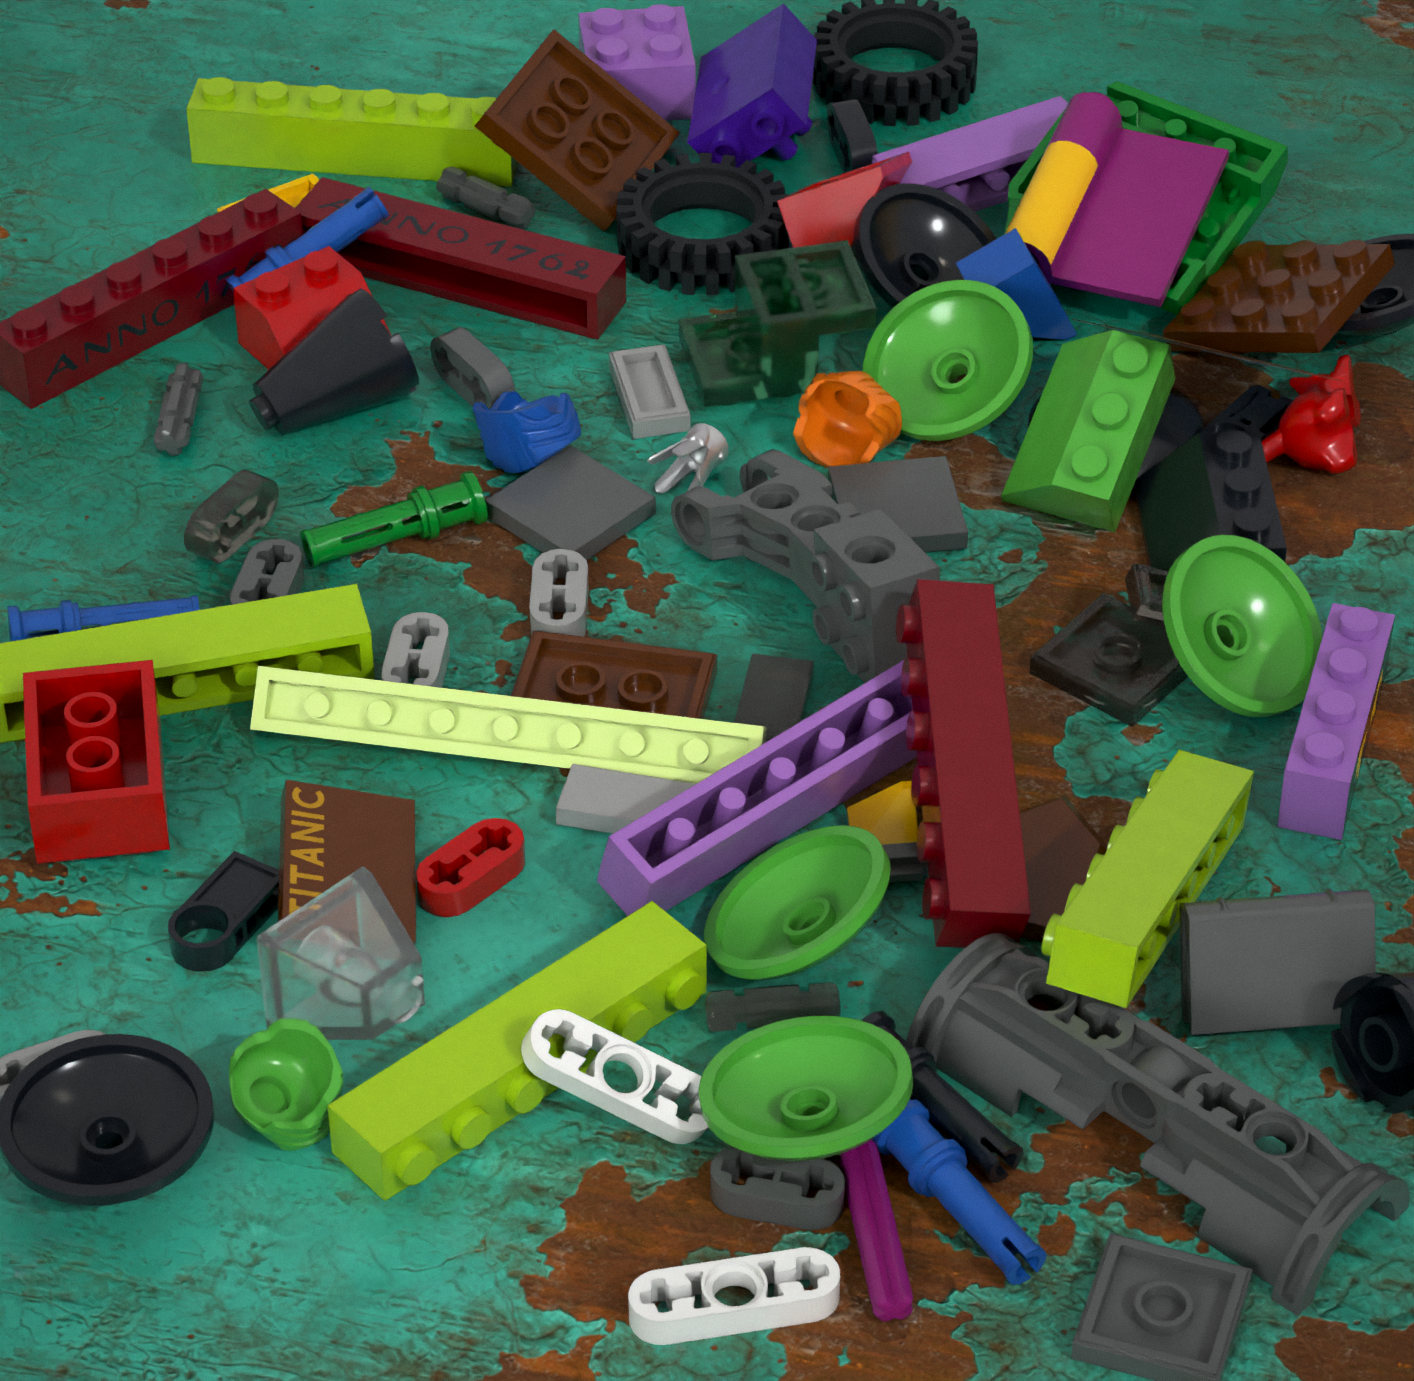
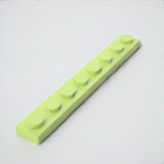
[250,666,767,784]

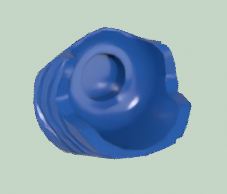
[473,391,581,473]

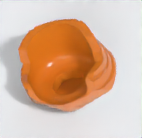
[793,371,902,468]

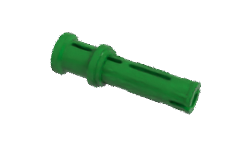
[300,471,488,568]

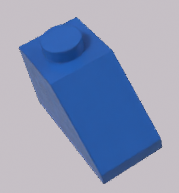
[956,228,1077,340]

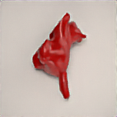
[1261,354,1361,474]

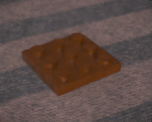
[475,29,680,232]
[1162,240,1395,353]

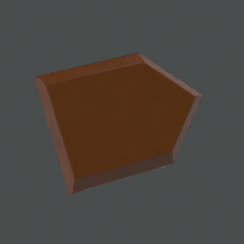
[1019,796,1107,942]

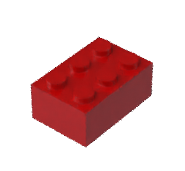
[23,660,170,864]

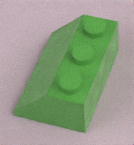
[1001,330,1175,532]

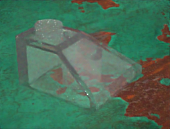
[256,866,425,1040]

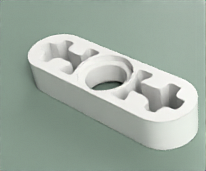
[521,1009,709,1144]
[628,1247,840,1345]

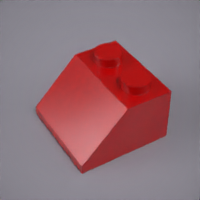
[233,246,392,370]

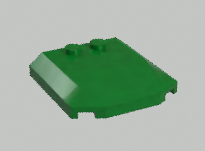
[1005,81,1288,315]

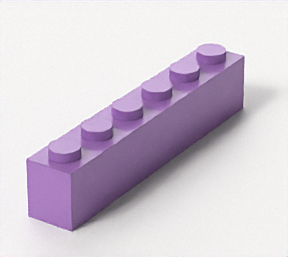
[596,660,917,916]

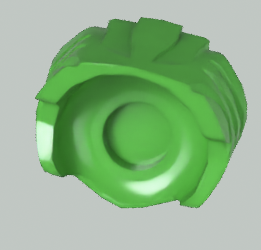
[229,1018,343,1151]

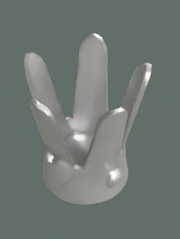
[647,423,729,495]

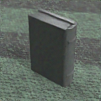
[1179,889,1376,1035]

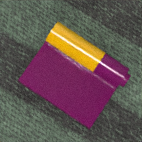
[1004,92,1229,307]

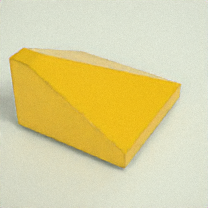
[847,781,918,845]

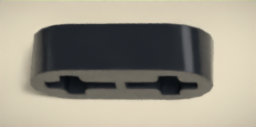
[827,99,878,173]

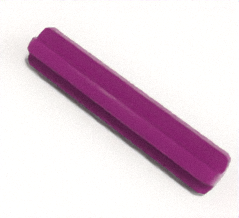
[839,1140,913,1322]

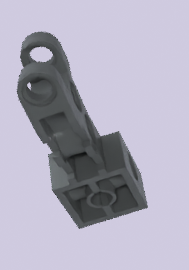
[671,449,940,683]

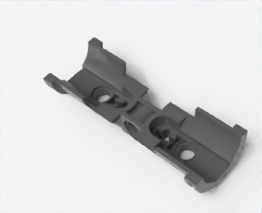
[906,933,1410,1316]

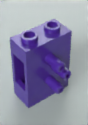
[687,3,817,168]

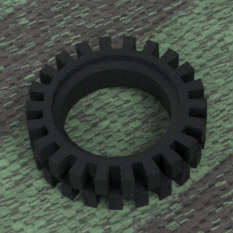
[813,0,978,127]
[616,153,789,296]

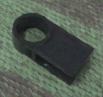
[168,851,279,972]

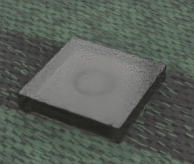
[1029,593,1188,727]

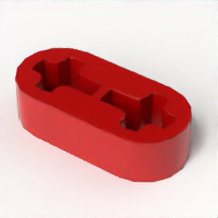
[416,818,525,917]

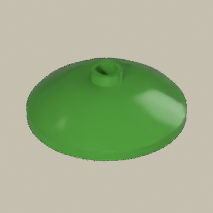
[863,280,1033,441]
[1162,535,1323,717]
[704,825,891,980]
[699,1016,913,1161]

